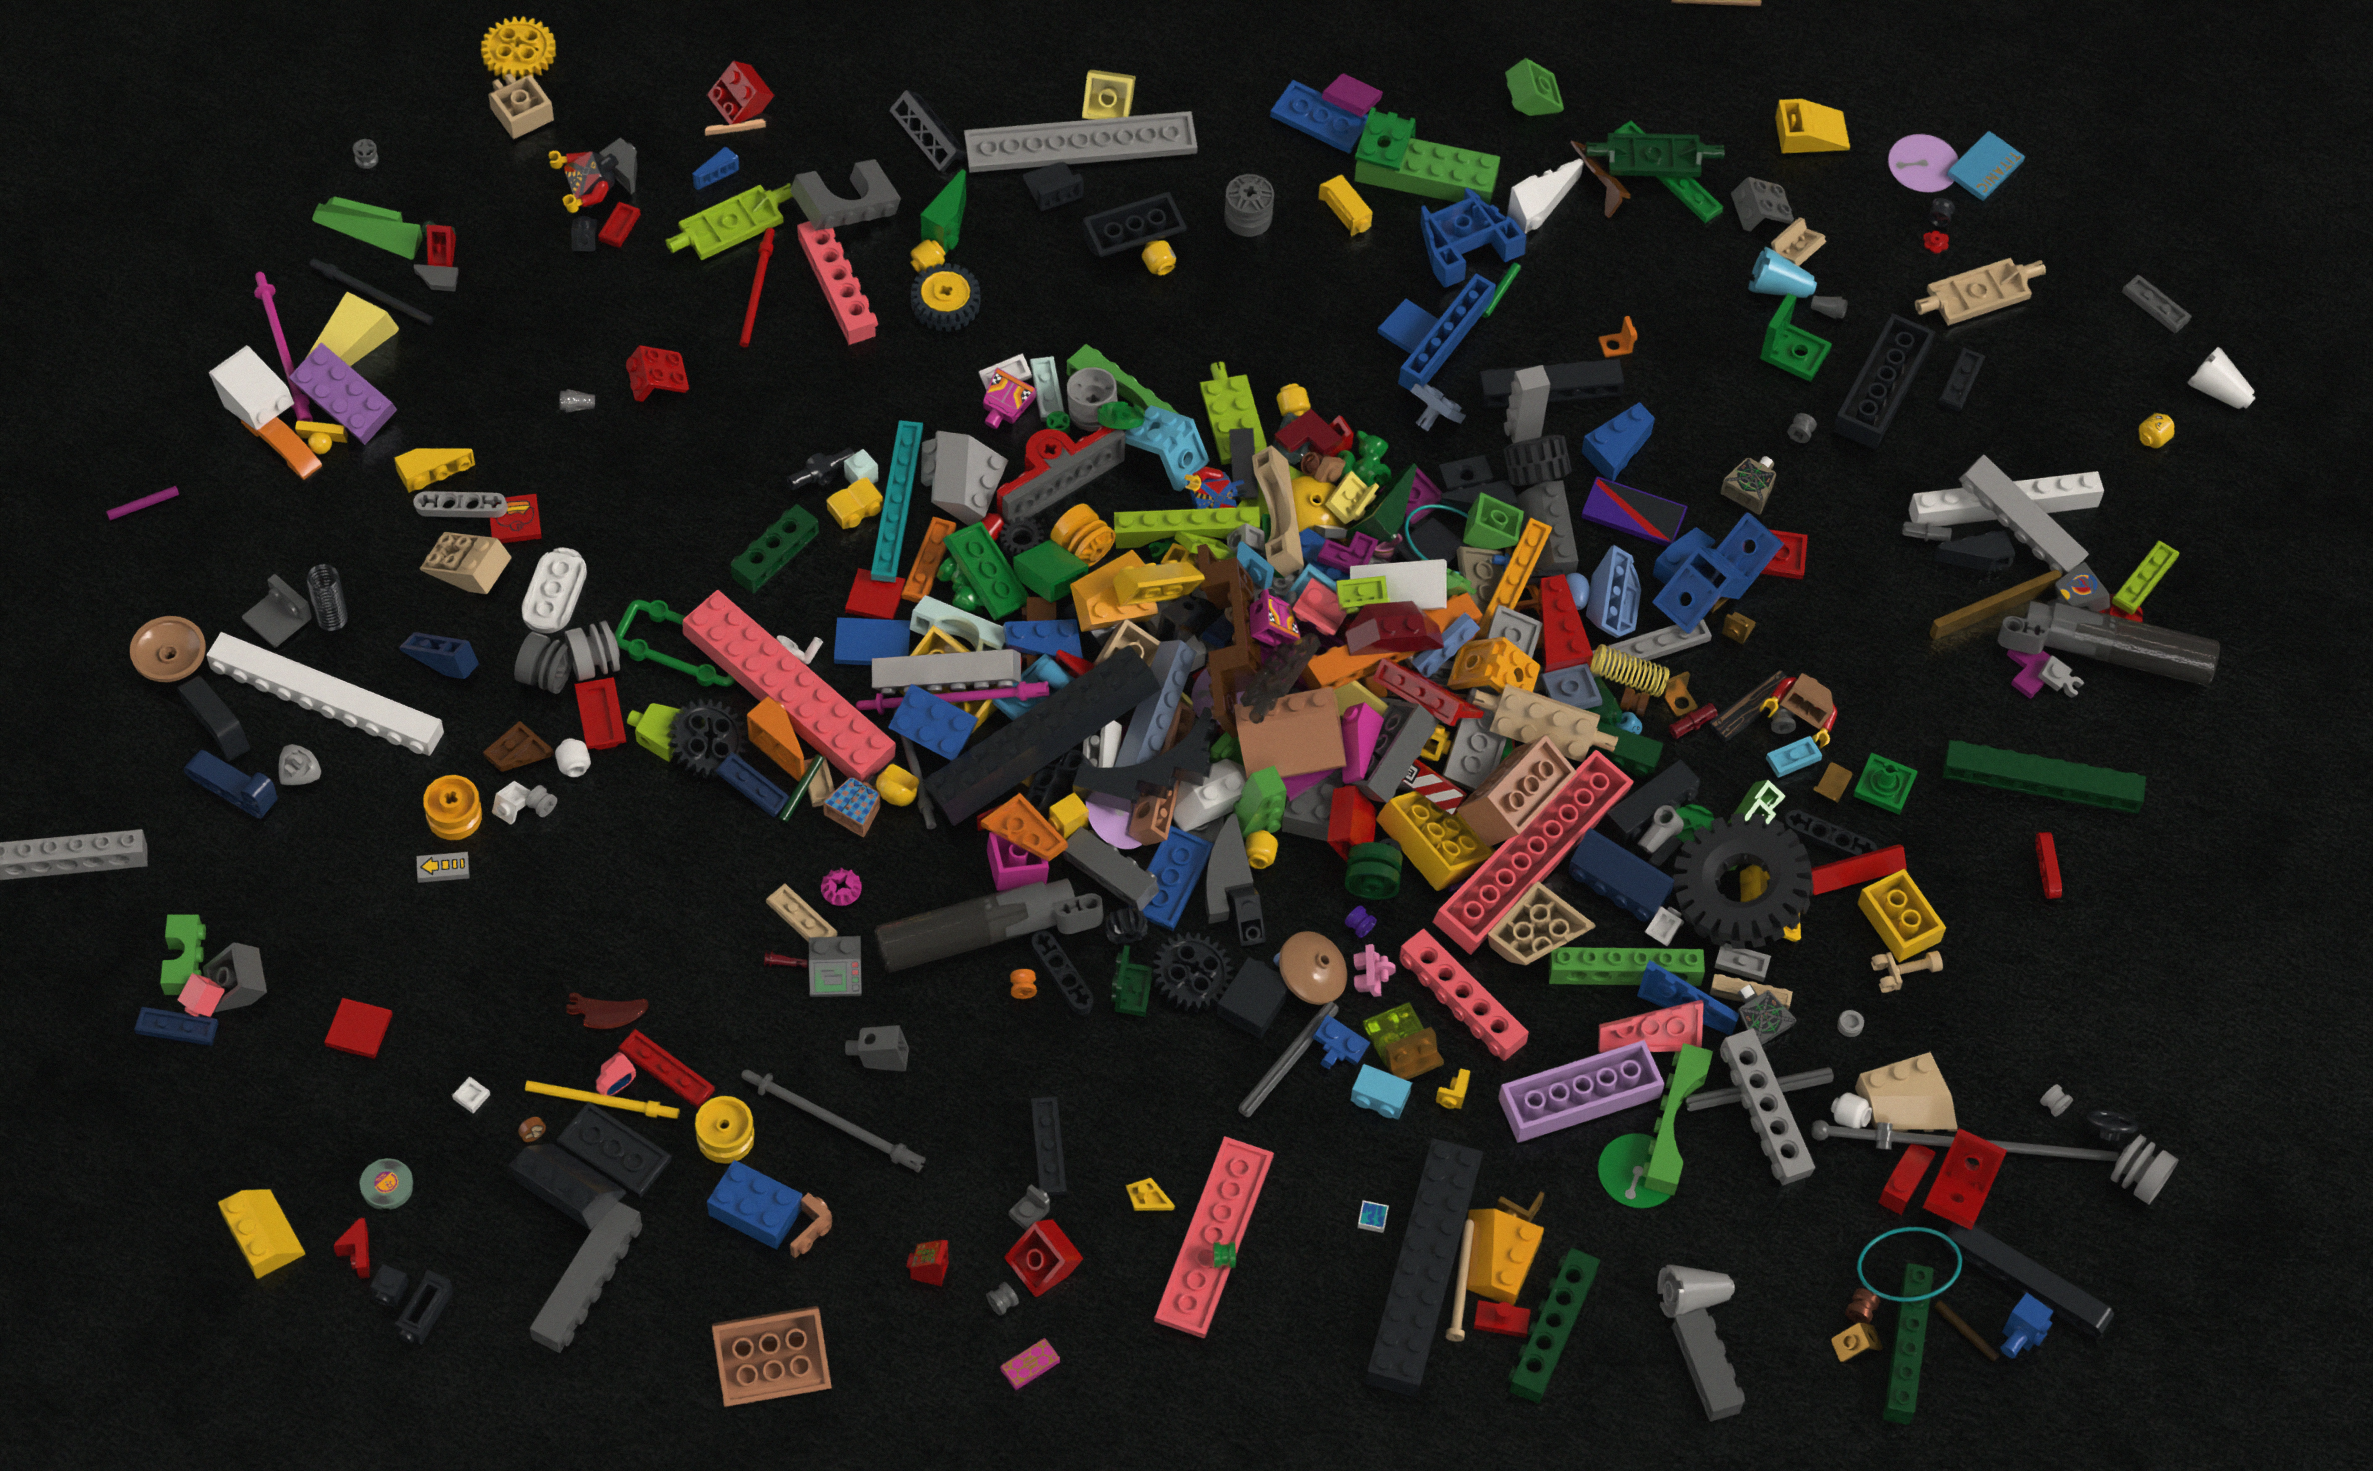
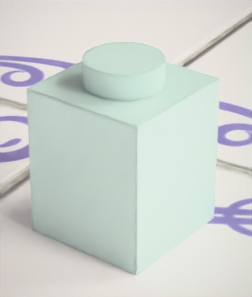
[844,449,878,484]

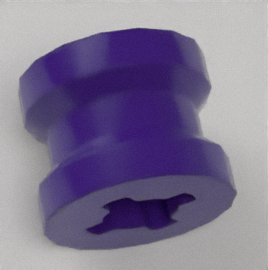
[1345,905,1377,938]

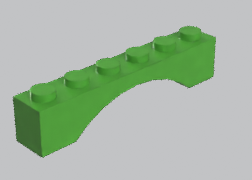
[1067,344,1186,429]
[1641,1043,1713,1196]

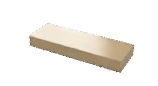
[766,884,837,942]

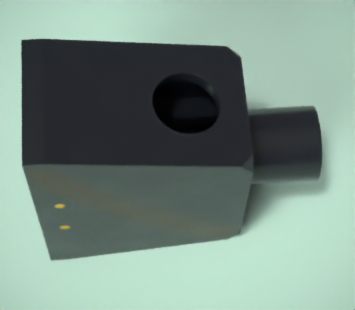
[1155,595,1208,643]

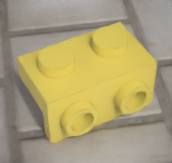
[1325,471,1379,524]

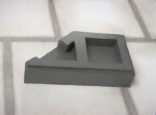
[414,264,458,291]

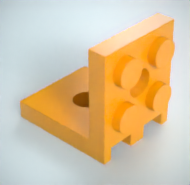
[1447,636,1541,695]

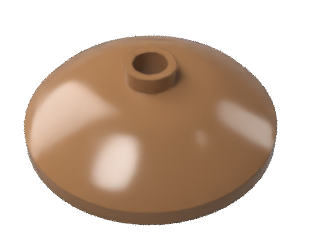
[130,616,206,682]
[1279,931,1347,1005]

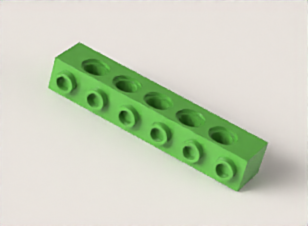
[1548,947,1705,986]

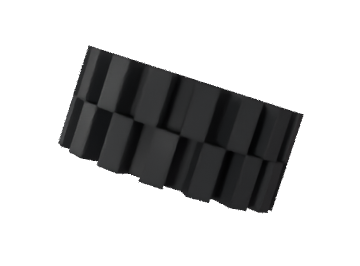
[1000,517,1044,562]

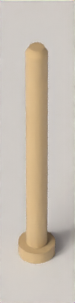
[1446,1219,1474,1341]

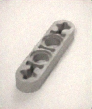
[414,491,508,518]

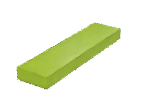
[2111,541,2179,615]

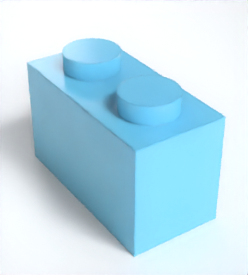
[1351,1064,1412,1119]

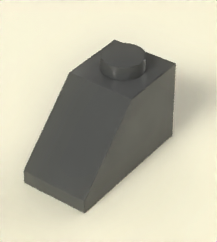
[599,138,637,194]

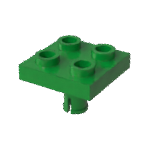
[1853,753,1918,815]

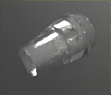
[560,389,595,413]

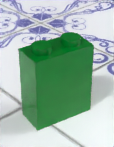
[1013,539,1088,603]

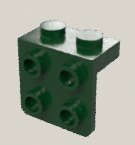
[1111,945,1154,1017]

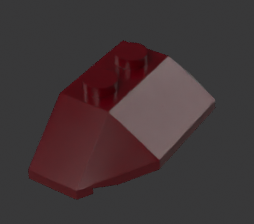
[1344,601,1444,656]

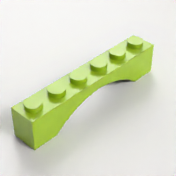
[1114,507,1260,548]

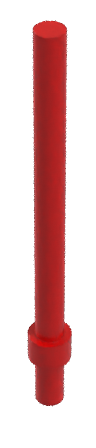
[739,228,775,347]

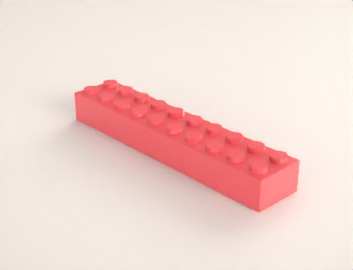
[683,590,896,783]
[1433,750,1634,955]

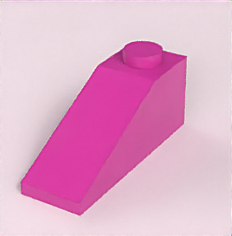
[1341,702,1384,784]

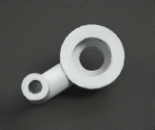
[776,635,823,665]

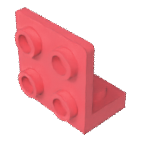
[1292,578,1347,636]

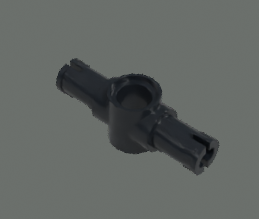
[787,448,854,491]

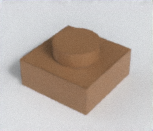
[1314,457,1346,483]

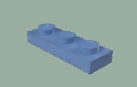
[1411,612,1481,677]

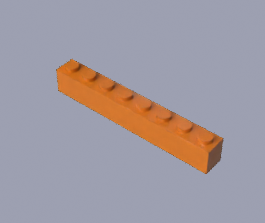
[1300,592,1483,690]

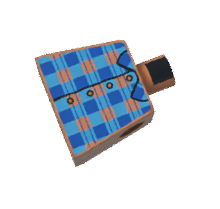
[823,775,881,838]

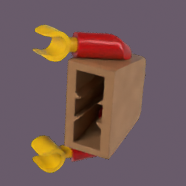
[1760,674,1837,749]

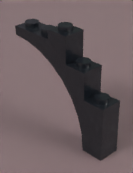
[1073,707,1217,813]

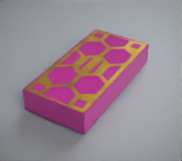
[1001,1338,1060,1390]

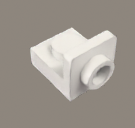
[492,781,531,824]
[1645,906,1685,946]

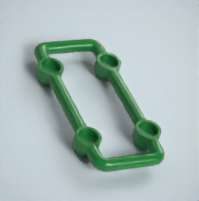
[614,600,736,687]

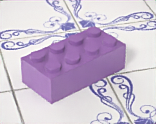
[289,342,397,445]

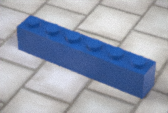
[1398,274,1496,391]

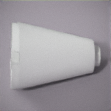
[2188,347,2255,409]

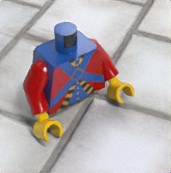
[1185,466,1247,539]

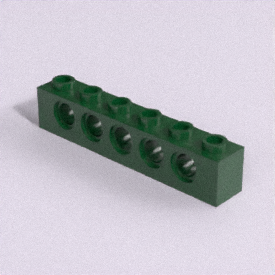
[1507,1248,1600,1404]
[1883,1263,1934,1425]

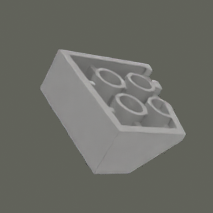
[931,431,1008,526]

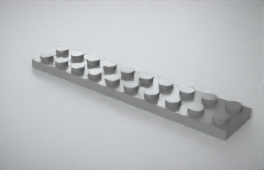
[964,112,1197,172]

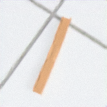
[705,119,766,135]

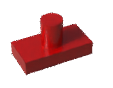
[1474,1300,1531,1338]

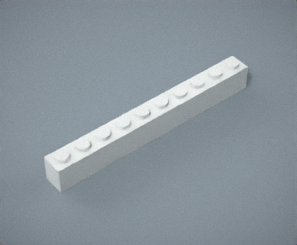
[206,632,444,756]

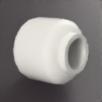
[555,739,591,777]
[1831,1093,1872,1129]

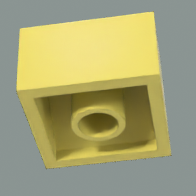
[1082,70,1135,120]

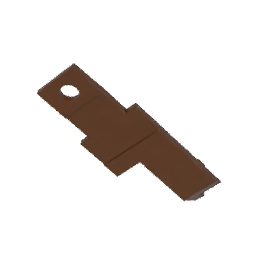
[1570,141,1630,218]

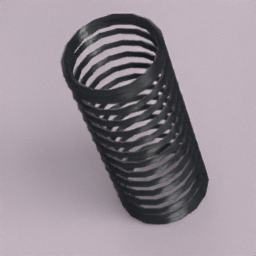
[307,564,348,631]

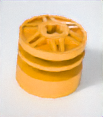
[1051,503,1116,567]

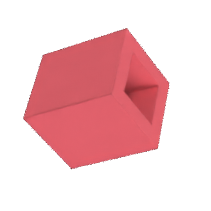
[178,973,225,1017]

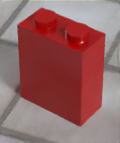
[1327,785,1377,862]

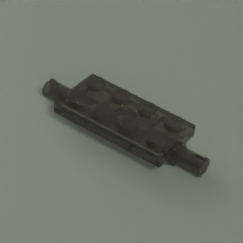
[1240,633,1321,724]

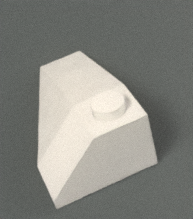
[1507,159,1583,234]

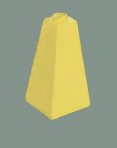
[306,292,399,366]

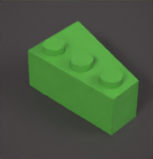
[1225,766,1287,841]

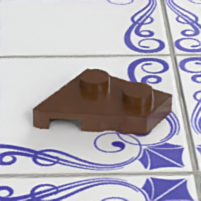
[483,721,554,772]

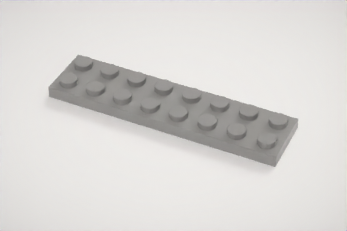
[1442,604,1543,792]

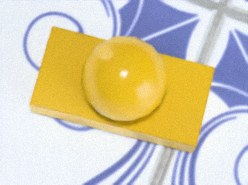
[295,421,348,454]

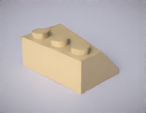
[1855,1052,1957,1132]

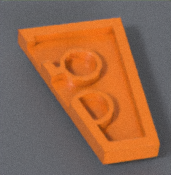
[981,793,1068,862]

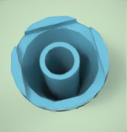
[1749,247,1817,298]

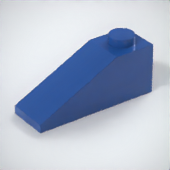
[1653,527,1715,585]

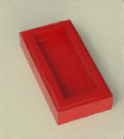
[598,202,640,248]

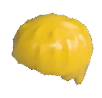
[876,764,920,807]

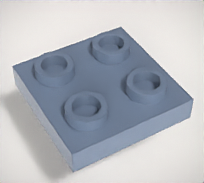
[1411,383,1466,431]

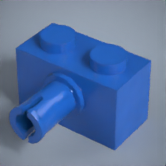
[2001,1293,2053,1358]

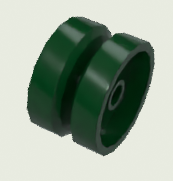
[1344,842,1403,900]

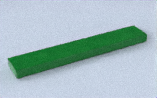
[1614,121,1723,223]

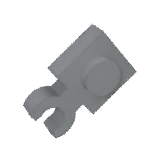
[2038,655,2084,697]

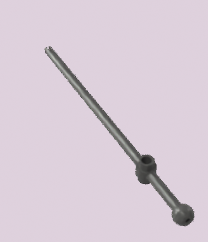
[1811,1120,2120,1161]

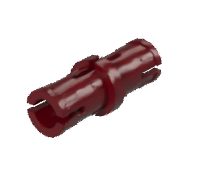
[1668,703,1718,739]

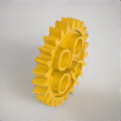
[481,17,556,80]

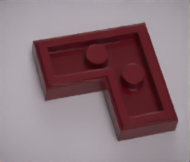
[1275,409,1342,455]

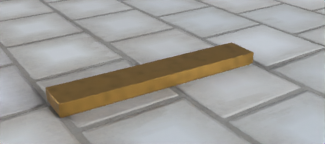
[1930,569,2062,640]

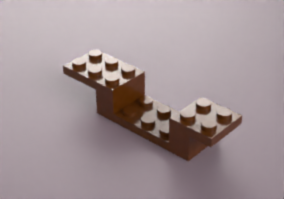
[1195,544,1265,738]

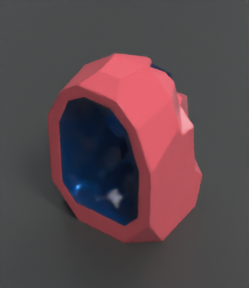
[596,1052,636,1096]

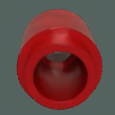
[981,513,1005,542]

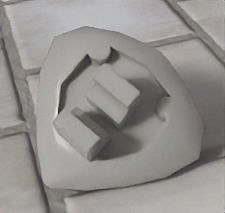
[279,744,321,785]

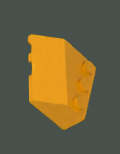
[1070,550,1159,632]
[1466,1209,1544,1306]

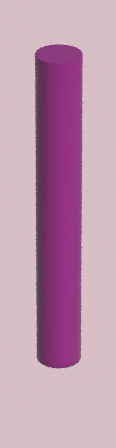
[106,486,179,520]

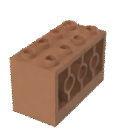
[1456,735,1577,847]

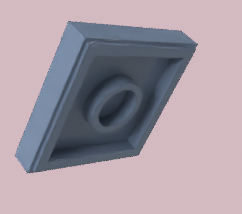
[1540,663,1602,709]

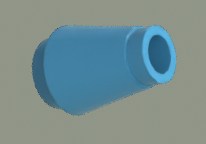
[1034,658,1072,690]

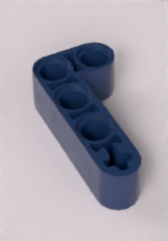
[184,749,277,819]

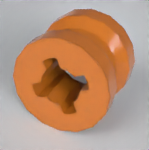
[1010,969,1036,999]

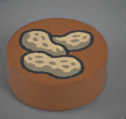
[518,1117,546,1142]

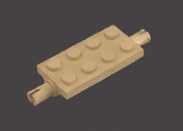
[1915,258,2046,325]
[1472,684,1618,762]

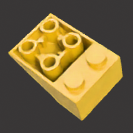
[1775,99,1850,153]

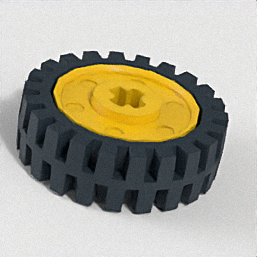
[911,263,980,331]

